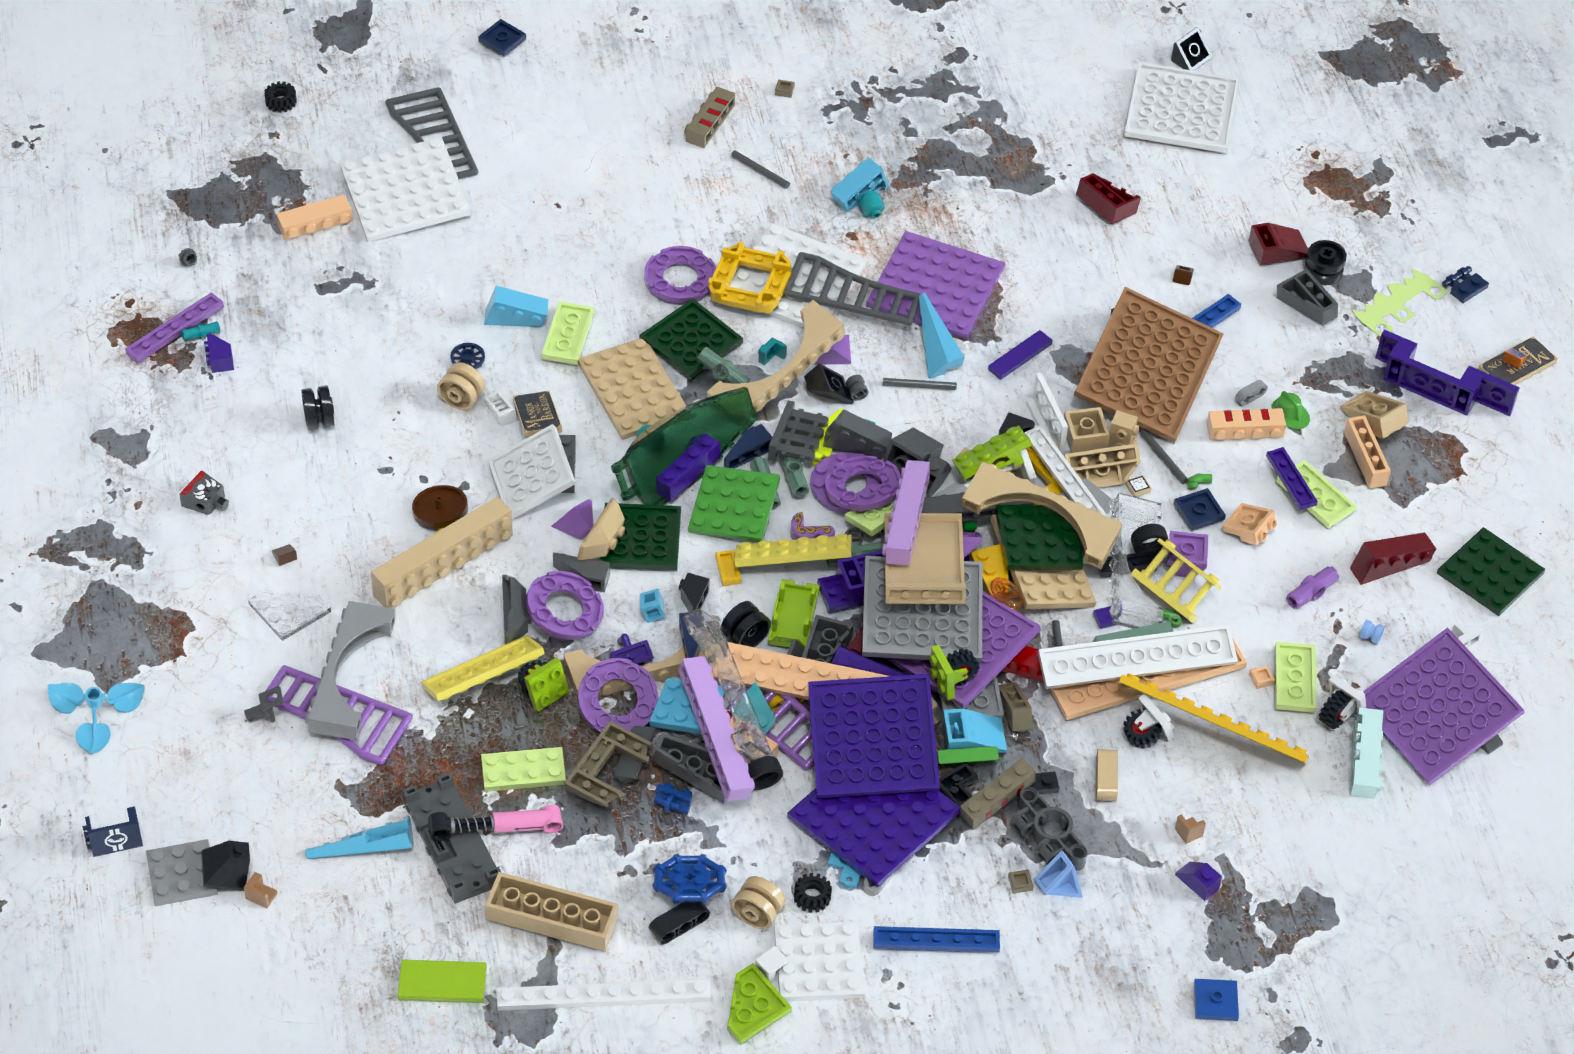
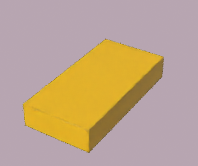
[715,550,742,586]

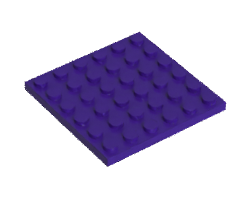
[808,674,940,798]
[787,788,961,887]

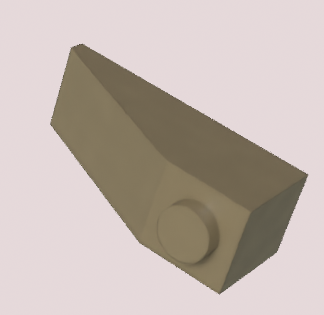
[999,683,1032,732]

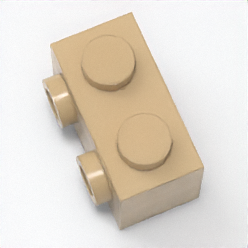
[1108,410,1140,448]

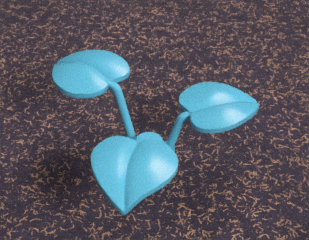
[48,683,145,754]

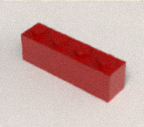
[1001,646,1044,683]

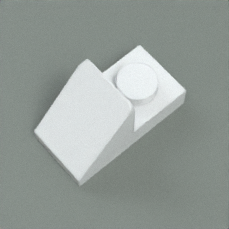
[1452,624,1484,649]

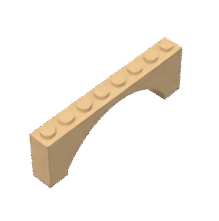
[707,300,846,427]
[962,462,1122,569]
[564,615,726,701]

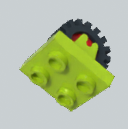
[929,644,979,701]
[518,658,570,712]

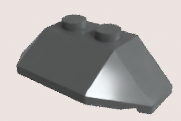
[502,574,532,644]

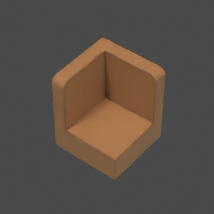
[1175,814,1206,844]
[244,872,277,908]

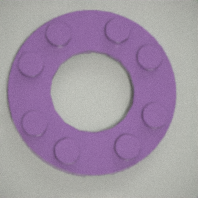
[645,246,716,303]
[810,452,882,513]
[825,456,901,512]
[526,571,604,640]
[578,658,658,733]

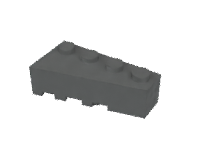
[802,615,854,664]
[652,732,725,803]

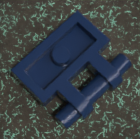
[1442,266,1489,303]

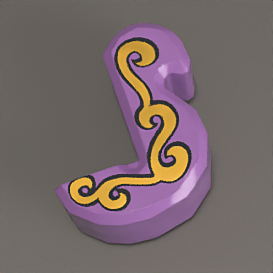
[790,512,835,540]

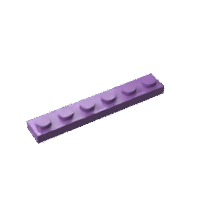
[125,292,224,363]

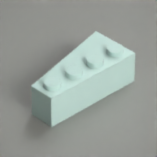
[1350,707,1383,799]

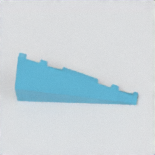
[919,293,965,379]
[305,816,414,859]

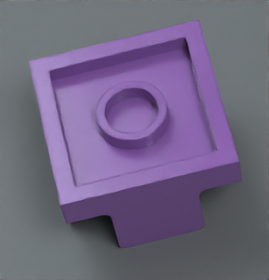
[1166,531,1208,577]

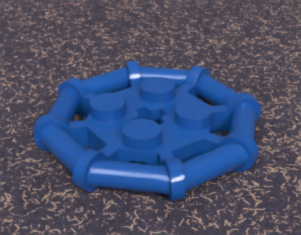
[652,854,727,904]

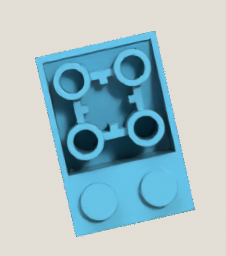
[942,709,1007,753]

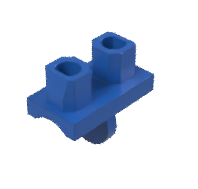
[653,782,692,815]

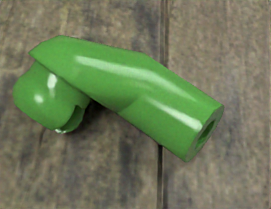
[1187,473,1212,489]
[1156,608,1182,628]

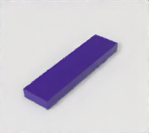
[988,330,1053,380]
[1266,447,1318,510]

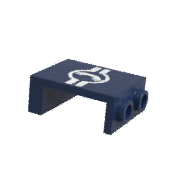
[82,806,143,857]

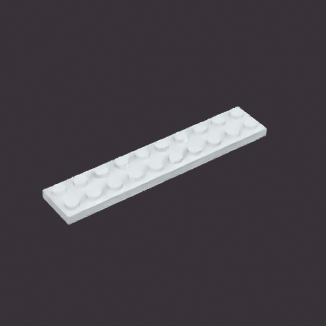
[1038,624,1238,689]

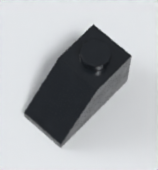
[679,572,710,612]

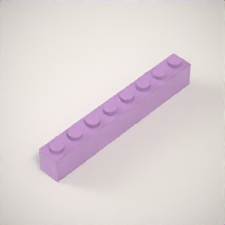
[883,460,930,565]
[679,656,755,802]

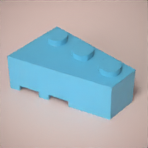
[830,157,889,212]
[484,286,548,327]

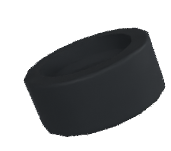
[1131,523,1169,556]
[748,756,783,790]

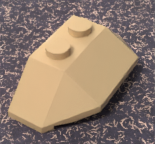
[1064,443,1141,488]
[577,498,625,561]

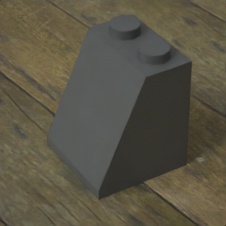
[883,427,944,475]

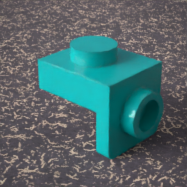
[758,337,787,366]

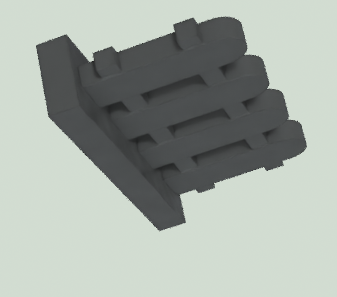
[768,400,829,462]

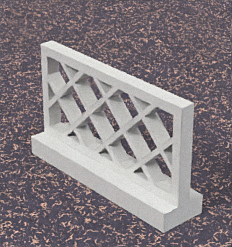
[1026,372,1070,456]

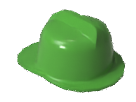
[1272,391,1310,430]

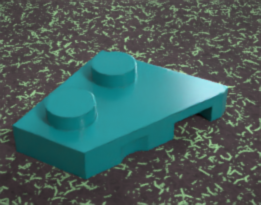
[732,682,776,736]

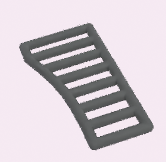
[385,87,479,179]
[783,252,921,326]

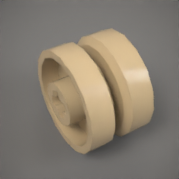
[437,362,486,410]
[731,876,785,929]

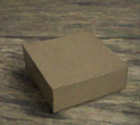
[775,79,795,98]
[1008,870,1034,894]

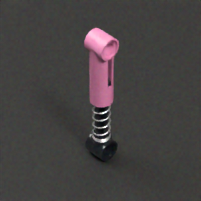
[428,805,563,841]

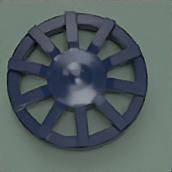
[450,343,485,369]

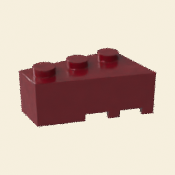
[1076,173,1141,224]

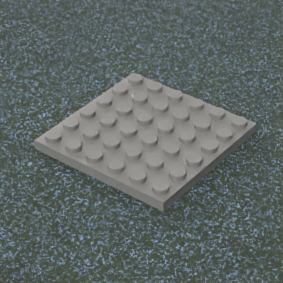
[862,556,983,663]

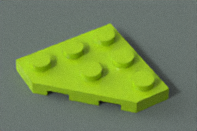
[727,963,792,1045]

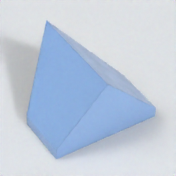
[1034,851,1083,898]

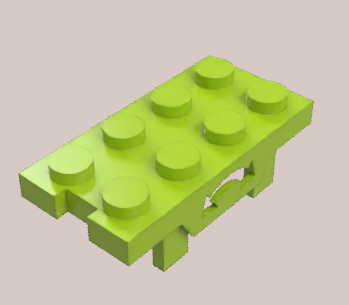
[952,425,1033,482]
[768,579,820,649]

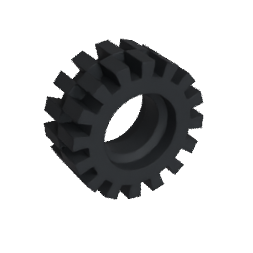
[264,81,297,113]
[794,873,832,913]

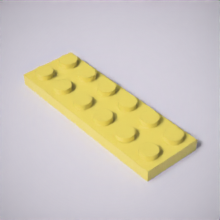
[735,534,852,567]
[421,635,545,701]

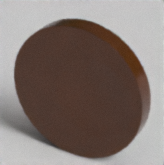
[412,485,468,528]

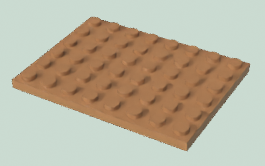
[1073,287,1224,443]

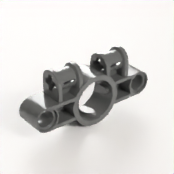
[1010,787,1087,871]

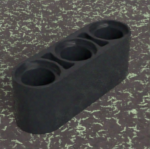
[648,902,710,945]

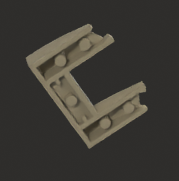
[564,721,652,807]

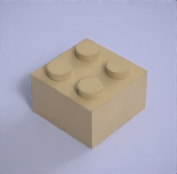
[1064,407,1110,453]

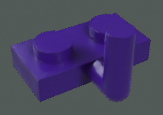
[609,633,654,665]

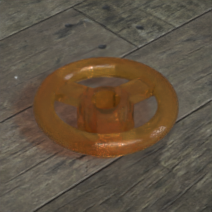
[990,577,1024,609]

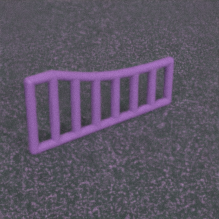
[266,665,413,766]
[712,669,814,770]

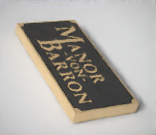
[1478,336,1558,385]
[513,391,562,438]

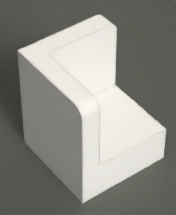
[755,946,788,983]

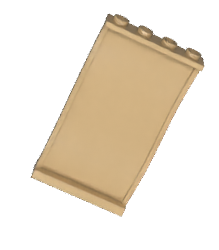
[884,513,966,604]

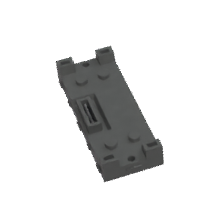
[402,772,502,904]

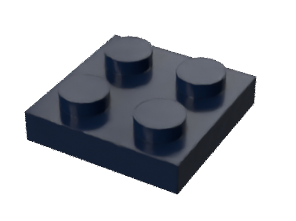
[478,19,526,56]
[1174,488,1226,531]

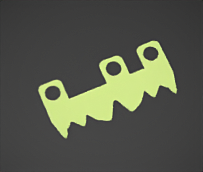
[1352,269,1447,336]

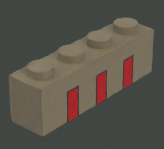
[684,87,735,148]
[960,758,1036,830]

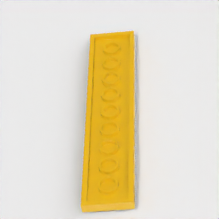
[1119,673,1309,764]

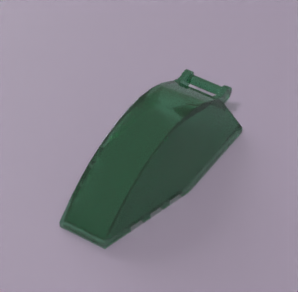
[611,387,757,505]

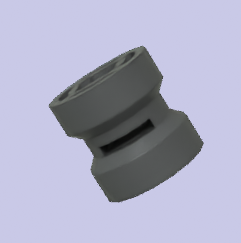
[846,374,869,401]

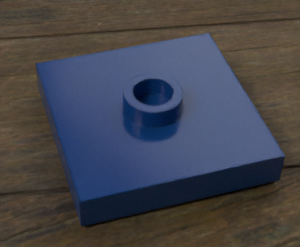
[1194,979,1239,1021]

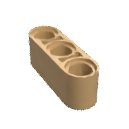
[1096,749,1118,801]

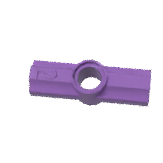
[1286,566,1339,609]

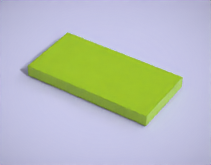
[398,959,487,1003]

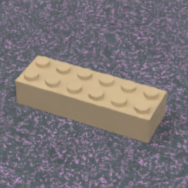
[485,872,619,952]

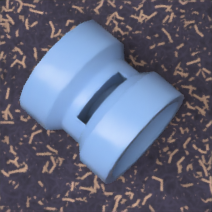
[1359,619,1385,644]

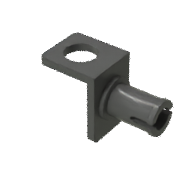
[244,686,283,723]

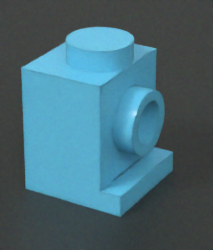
[640,589,666,623]

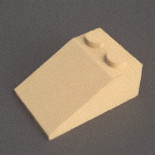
[1340,391,1409,438]

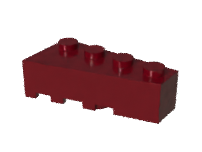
[1350,532,1437,585]

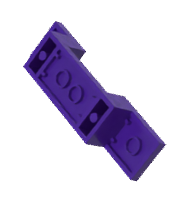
[1375,329,1520,416]
[817,550,970,613]

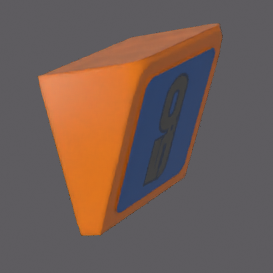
[1503,348,1527,368]

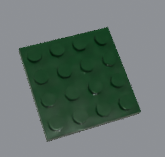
[639,299,743,380]
[600,503,681,571]
[995,505,1084,570]
[1437,527,1545,616]

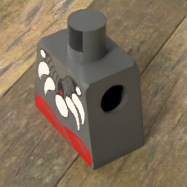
[179,470,229,515]

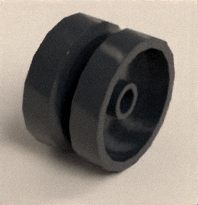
[1304,240,1347,286]
[301,385,334,430]
[721,601,771,647]

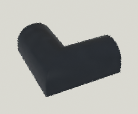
[939,762,978,806]

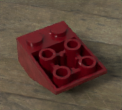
[1249,223,1308,265]

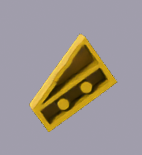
[969,544,1009,605]

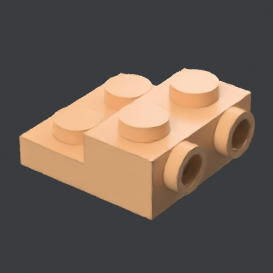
[1222,503,1277,545]

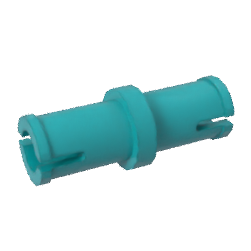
[181,321,220,341]

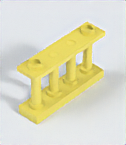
[1131,538,1222,623]

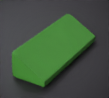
[937,746,999,764]

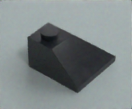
[804,363,854,405]
[201,840,250,891]

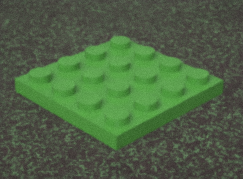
[688,465,780,542]

